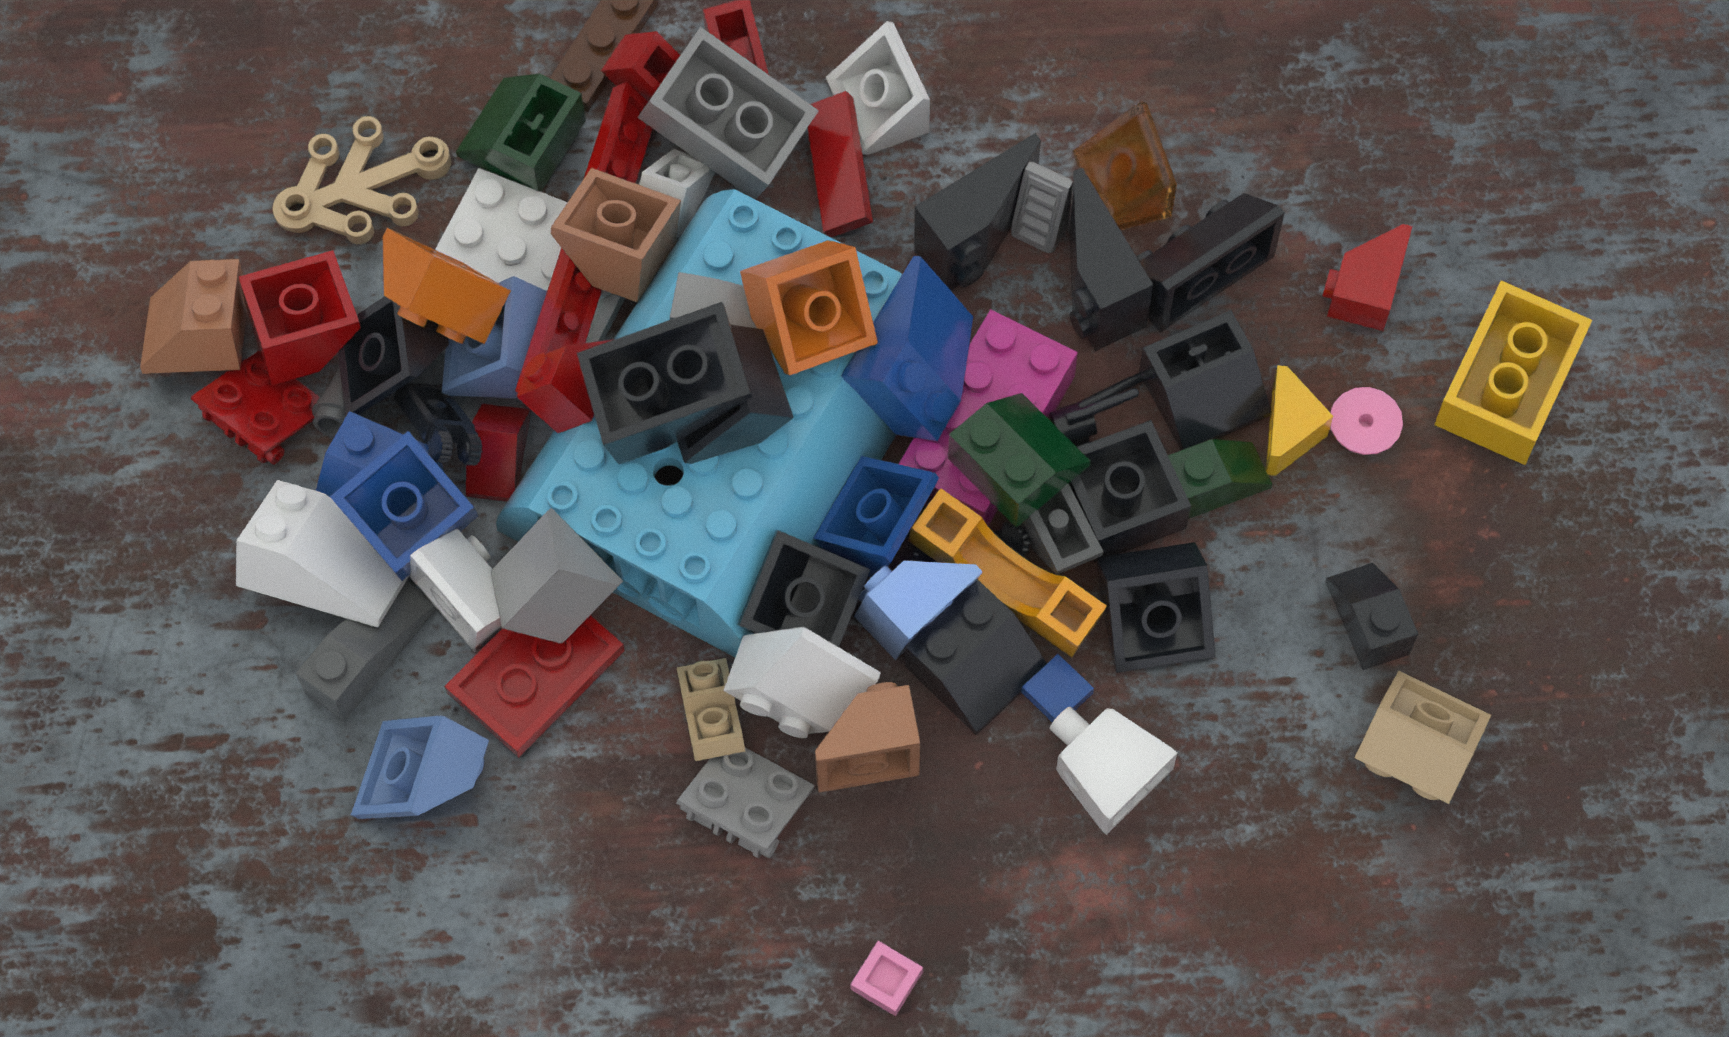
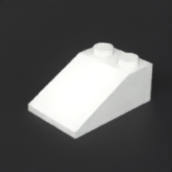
[236,480,410,628]

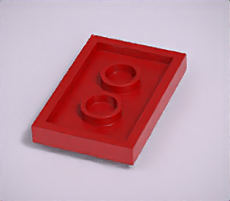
[444,615,625,757]

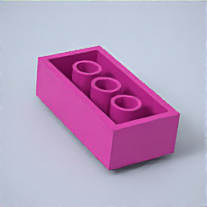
[899,309,1078,526]

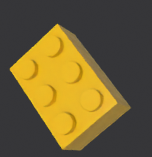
[1434,280,1592,465]

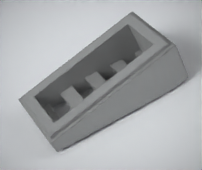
[1011,161,1073,253]

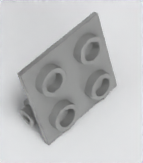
[677,748,815,858]

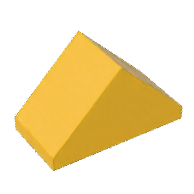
[1266,365,1334,476]

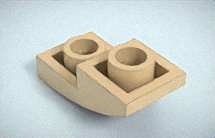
[677,658,745,761]

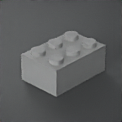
[637,27,819,200]

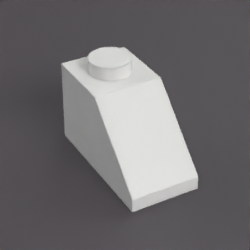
[639,149,715,238]

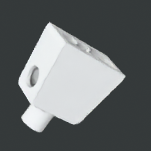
[1049,707,1177,835]

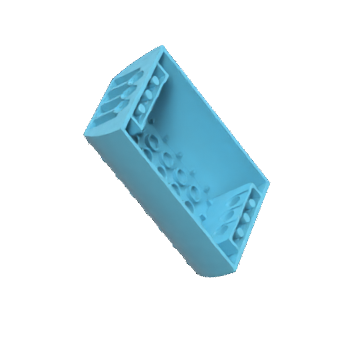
[496,189,902,657]

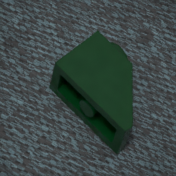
[1168,439,1273,519]

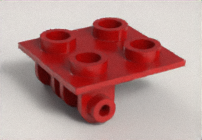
[191,351,319,465]

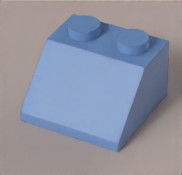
[854,561,983,660]

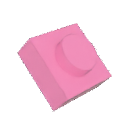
[851,941,923,1016]

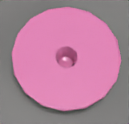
[1330,387,1403,455]

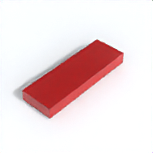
[807,91,873,238]

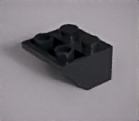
[1139,310,1271,450]

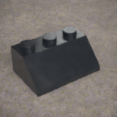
[1137,193,1285,333]

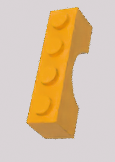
[908,488,1107,657]

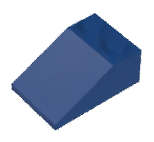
[841,256,973,441]

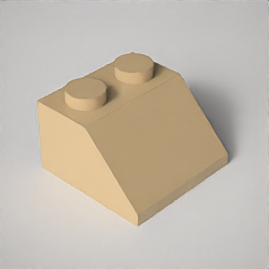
[1355,671,1491,804]

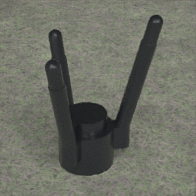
[1050,373,1143,447]

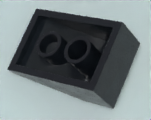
[914,133,1041,291]
[1069,167,1153,351]
[577,302,753,464]

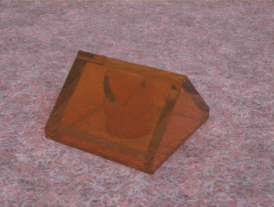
[1073,101,1177,230]

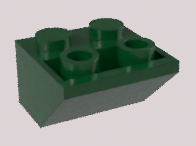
[456,73,586,192]

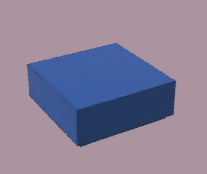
[1021,654,1094,722]

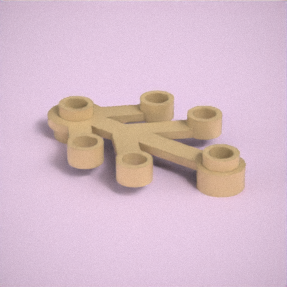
[273,116,451,244]

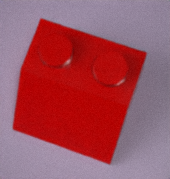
[238,250,361,385]

